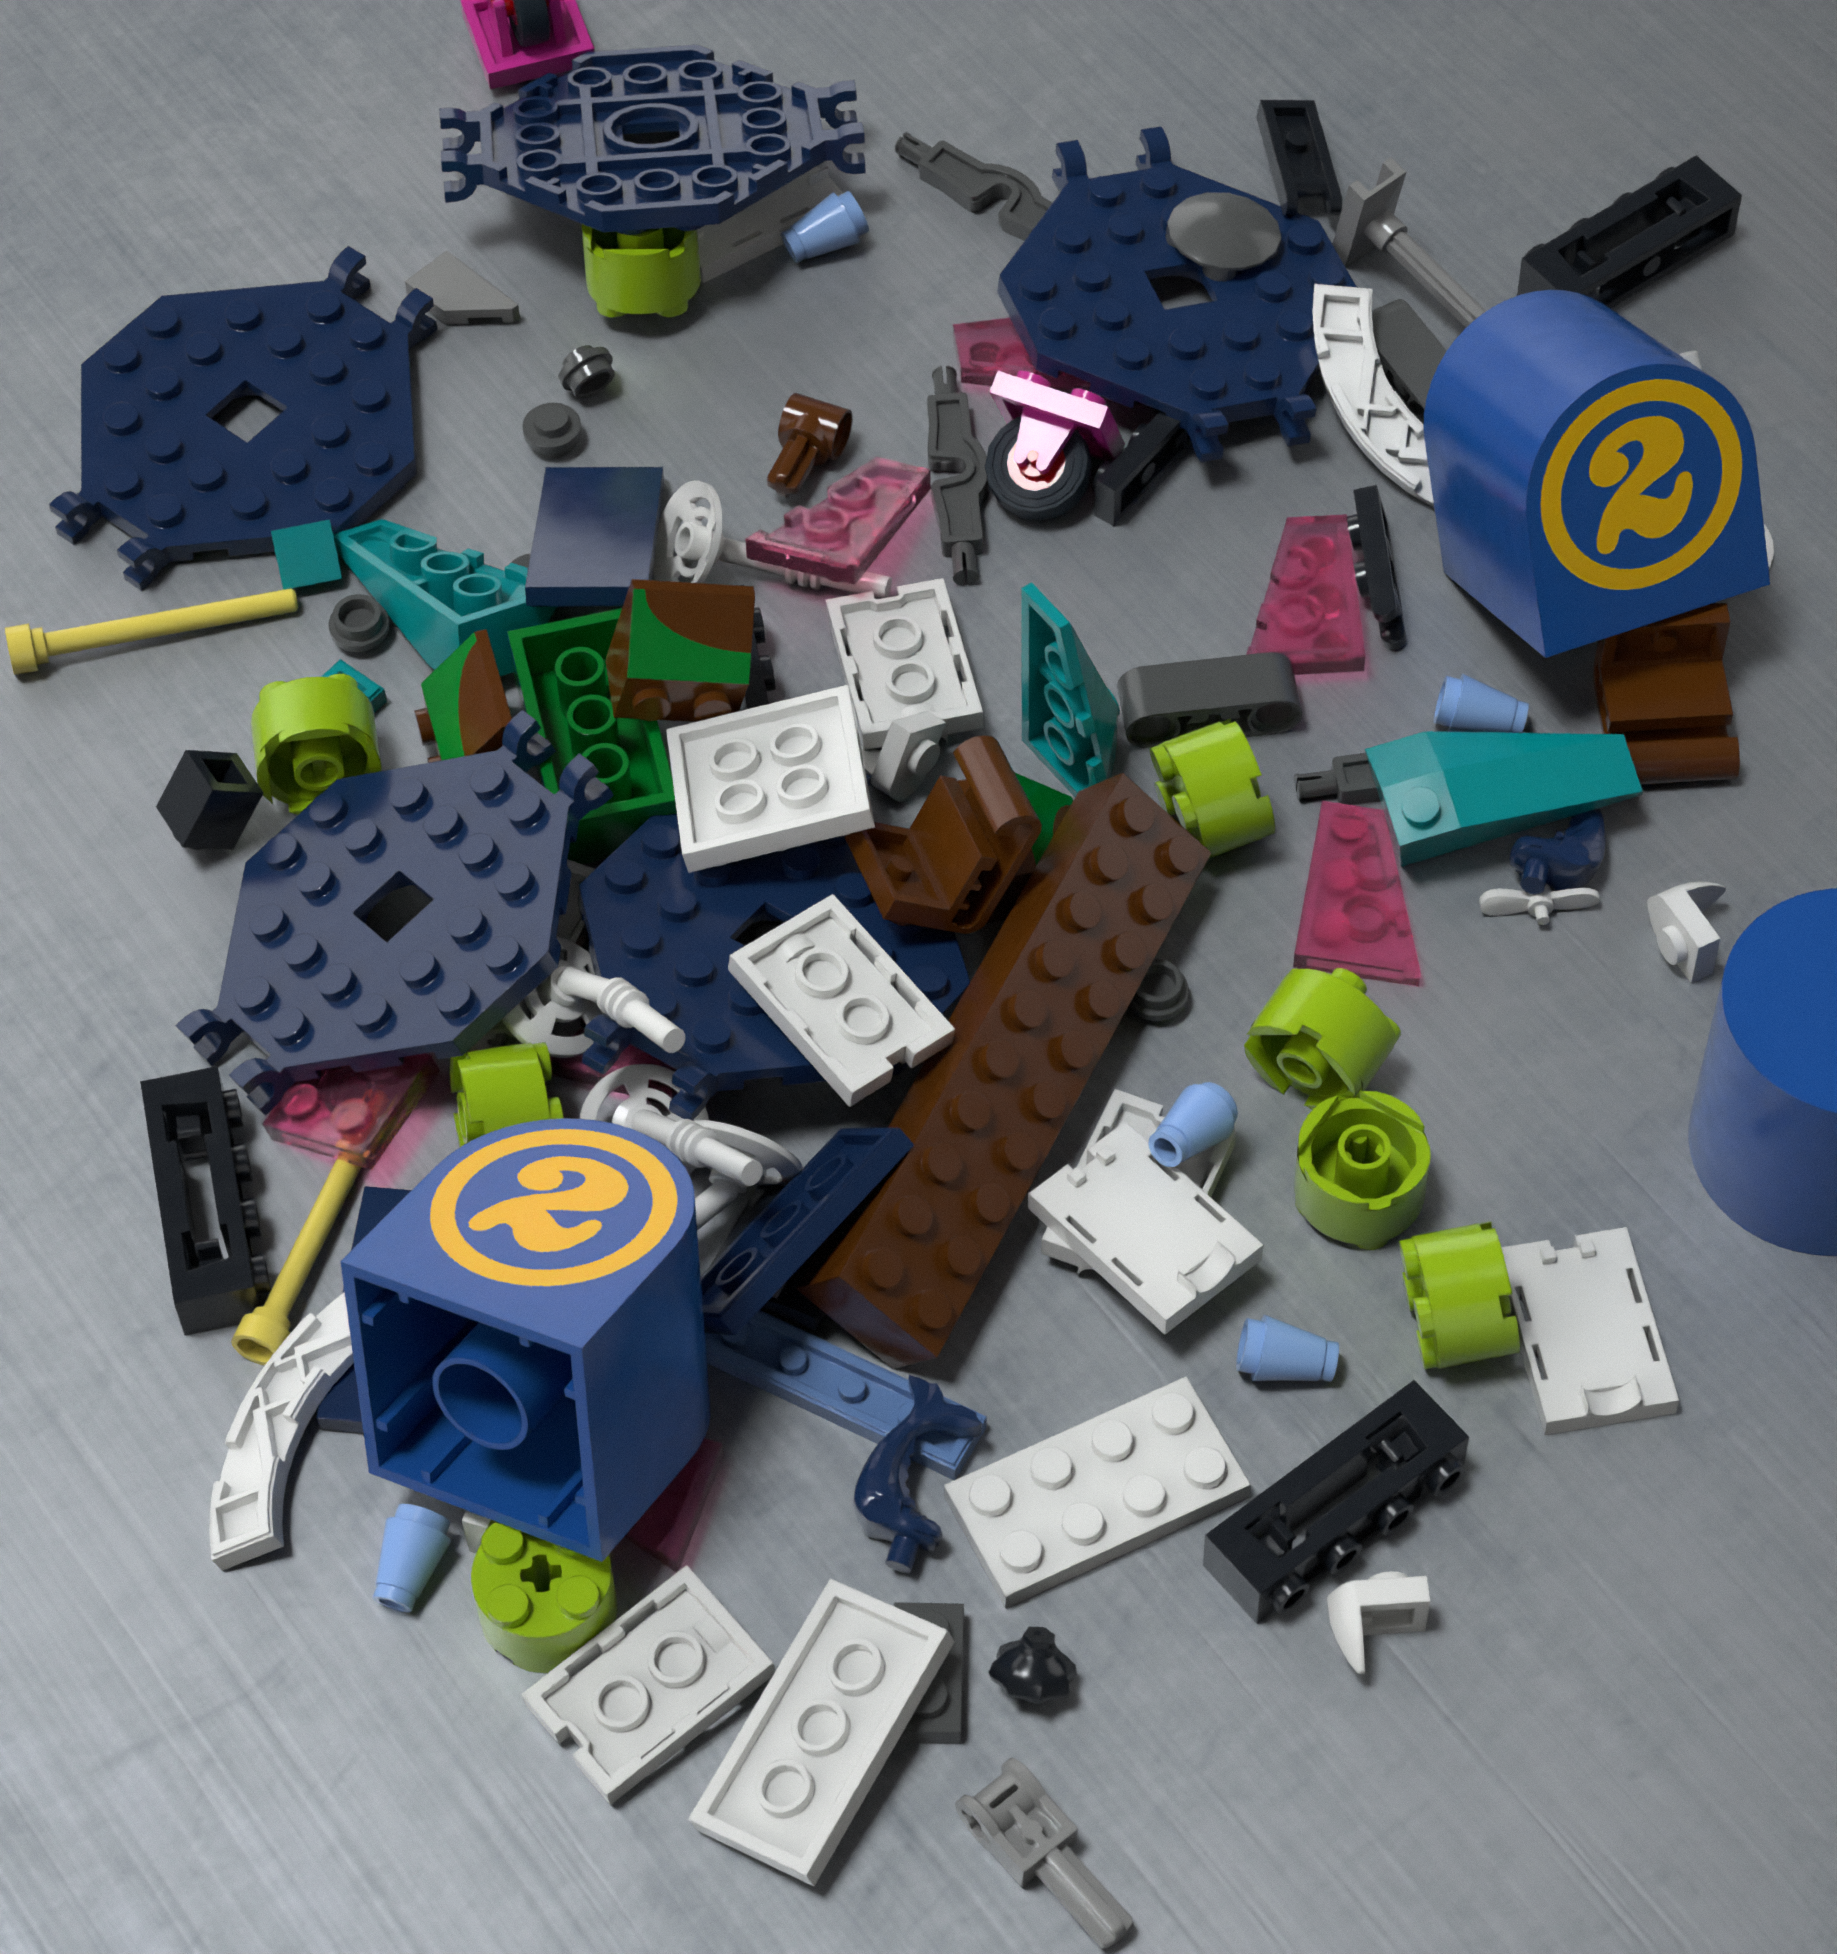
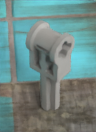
[955,1757,1133,1949]

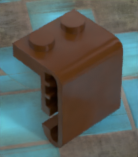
[1593,603,1740,785]
[845,735,1042,934]

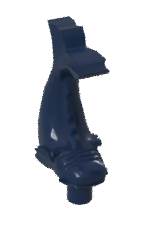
[1509,808,1606,894]
[853,1374,982,1573]

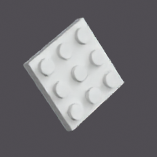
[666,685,875,873]

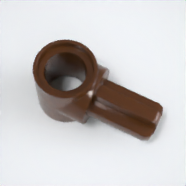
[767,393,853,498]

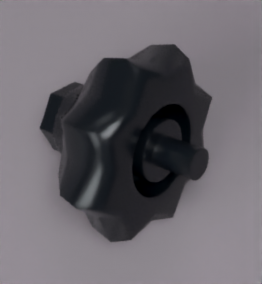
[988,1627,1077,1705]

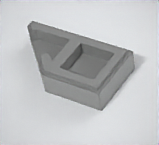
[405,251,520,324]

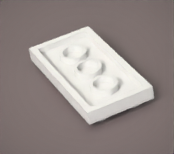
[944,1377,1251,1609]
[688,1579,954,1886]

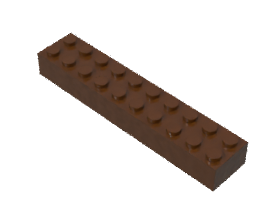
[796,773,1211,1369]

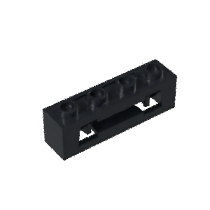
[1517,155,1742,309]
[140,1066,271,1336]
[1203,1380,1469,1624]

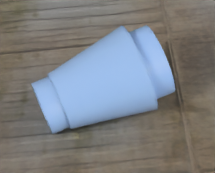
[780,191,869,263]
[1433,674,1529,733]
[1148,1082,1238,1167]
[1236,1315,1339,1382]
[372,1504,451,1612]

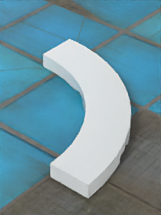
[1313,284,1434,508]
[209,1293,354,1571]

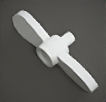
[1479,884,1600,925]

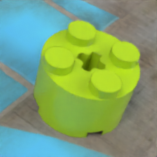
[582,224,701,317]
[251,674,382,815]
[1149,718,1275,859]
[1244,968,1401,1110]
[450,1042,563,1147]
[1294,1091,1431,1250]
[1399,1221,1520,1370]
[471,1522,618,1673]

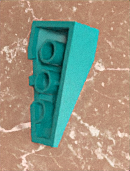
[333,519,558,677]
[1021,582,1120,797]
[1365,731,1643,867]

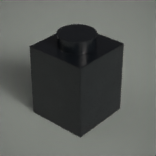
[156,750,264,850]

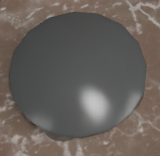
[1165,193,1281,281]

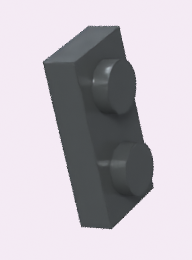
[894,1602,964,1744]

